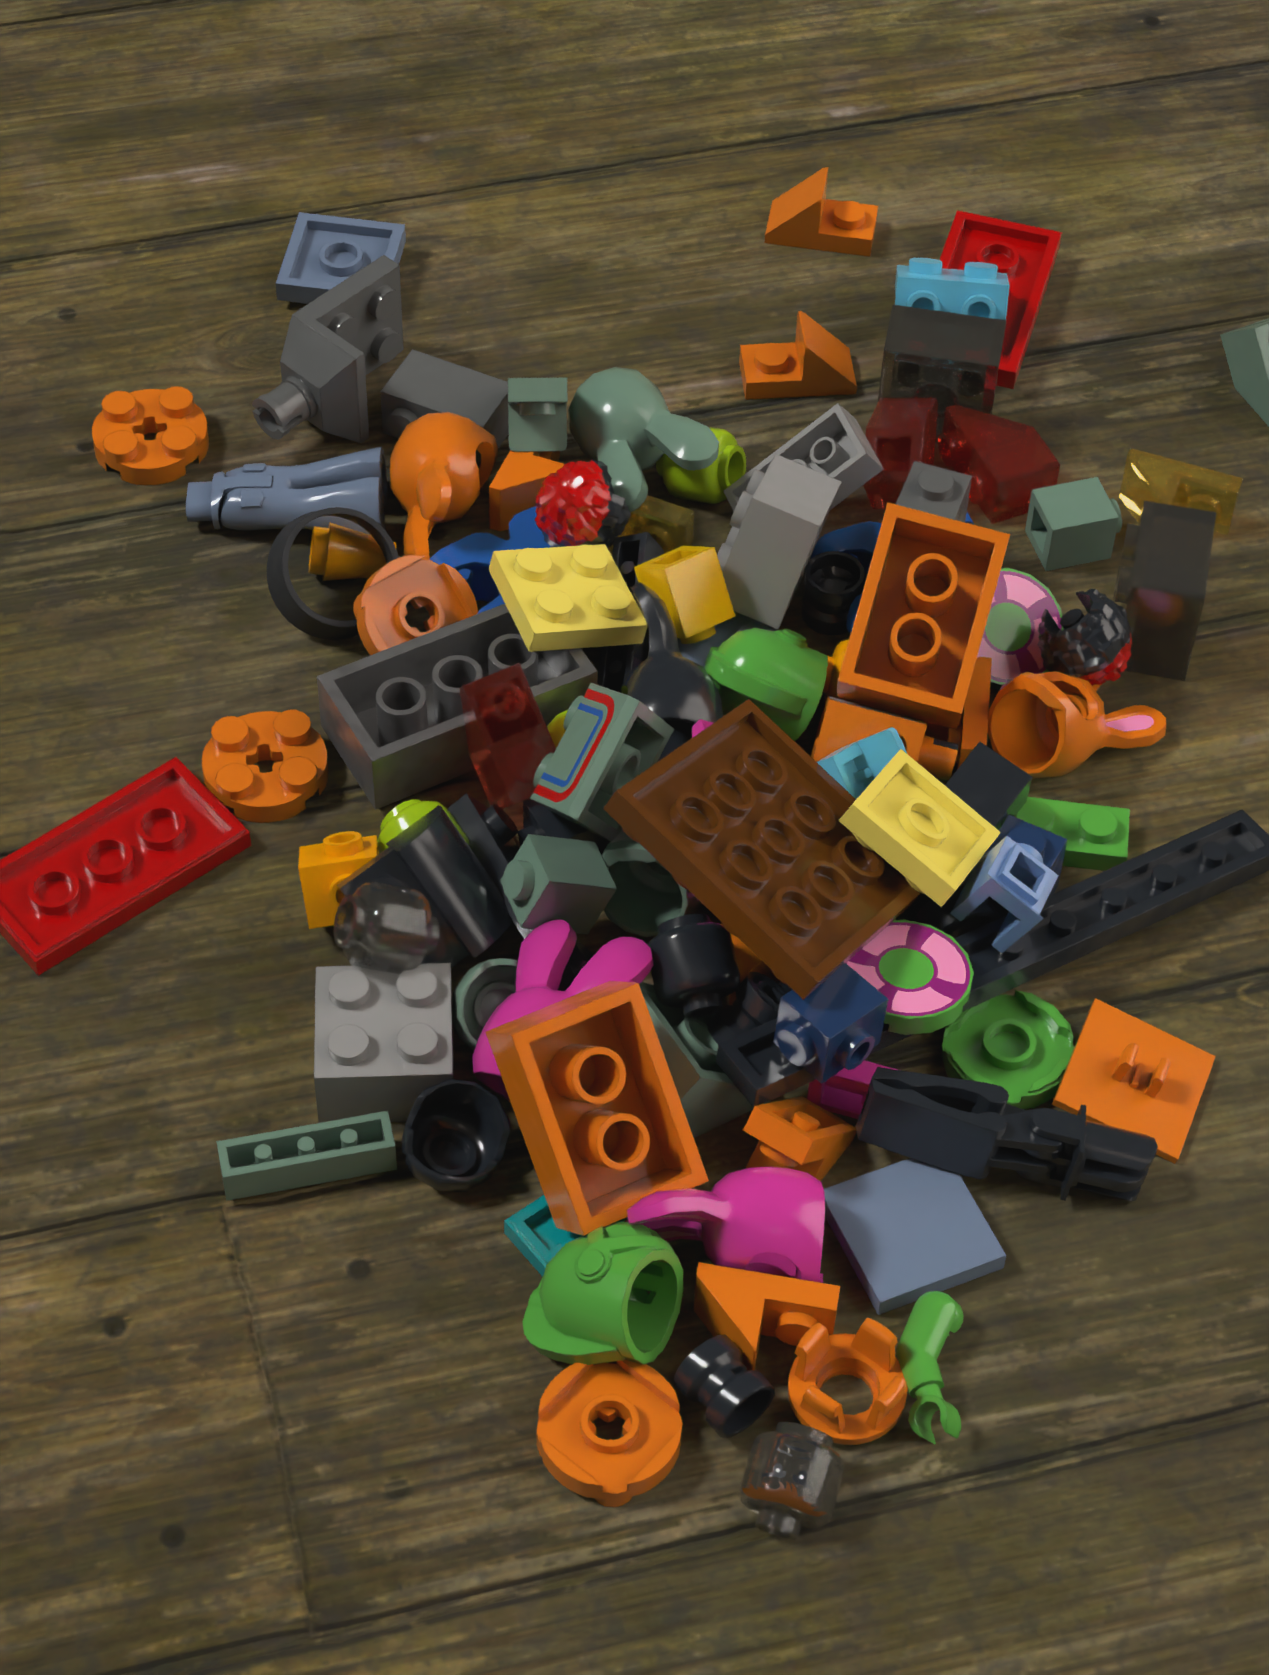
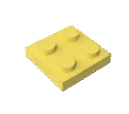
[488,544,647,652]
[839,749,1001,907]

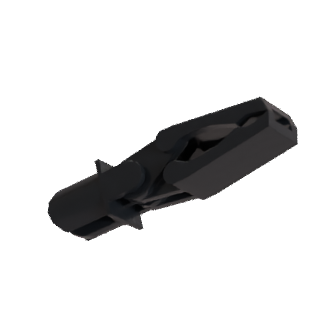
[855,1067,1158,1202]

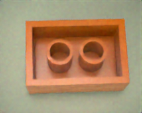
[836,503,1010,730]
[485,981,709,1236]

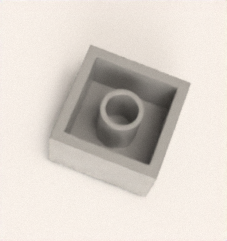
[717,454,842,629]
[314,963,454,1123]

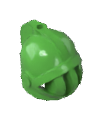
[704,628,828,741]
[523,1222,684,1365]

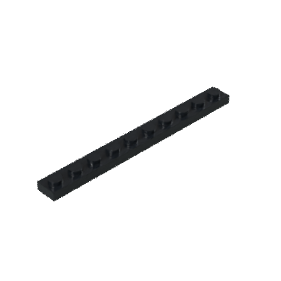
[716,810,1269,1108]

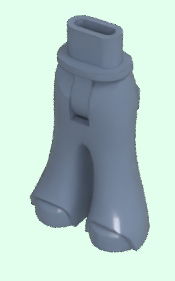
[186,447,388,535]

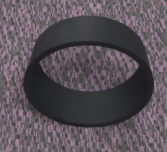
[267,507,399,640]

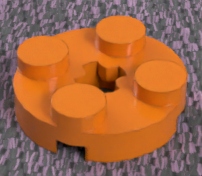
[92,386,209,485]
[353,555,478,655]
[202,709,329,823]
[537,1360,683,1508]

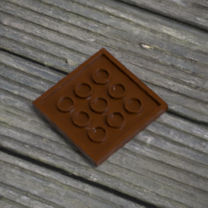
[603,699,924,1000]

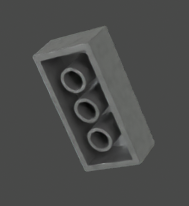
[317,604,598,810]

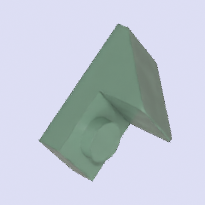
[508,378,568,452]

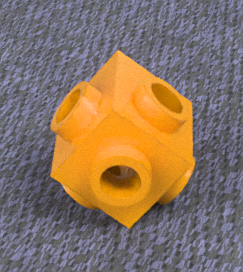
[298,831,380,930]

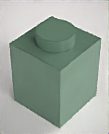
[1025,477,1122,571]
[500,834,617,935]

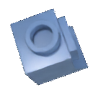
[950,836,1059,953]

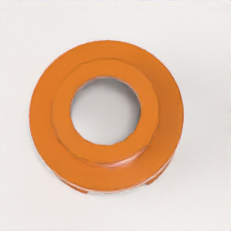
[788,1318,907,1445]

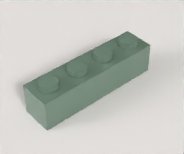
[216,1111,397,1201]

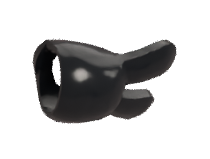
[621,582,723,762]

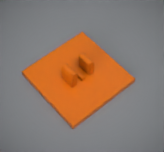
[1052,998,1216,1164]

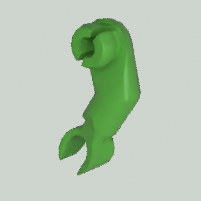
[896,1291,964,1444]

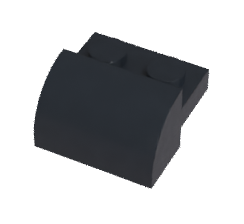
[337,805,513,968]

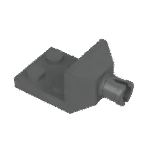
[252,255,404,443]

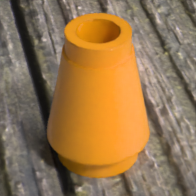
[309,522,396,581]

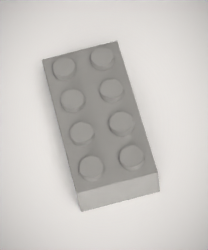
[723,403,884,511]

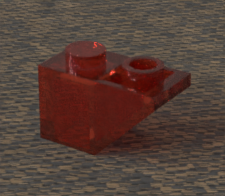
[863,398,938,509]
[938,405,1060,524]
[460,663,556,809]

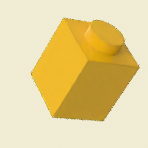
[634,546,735,644]

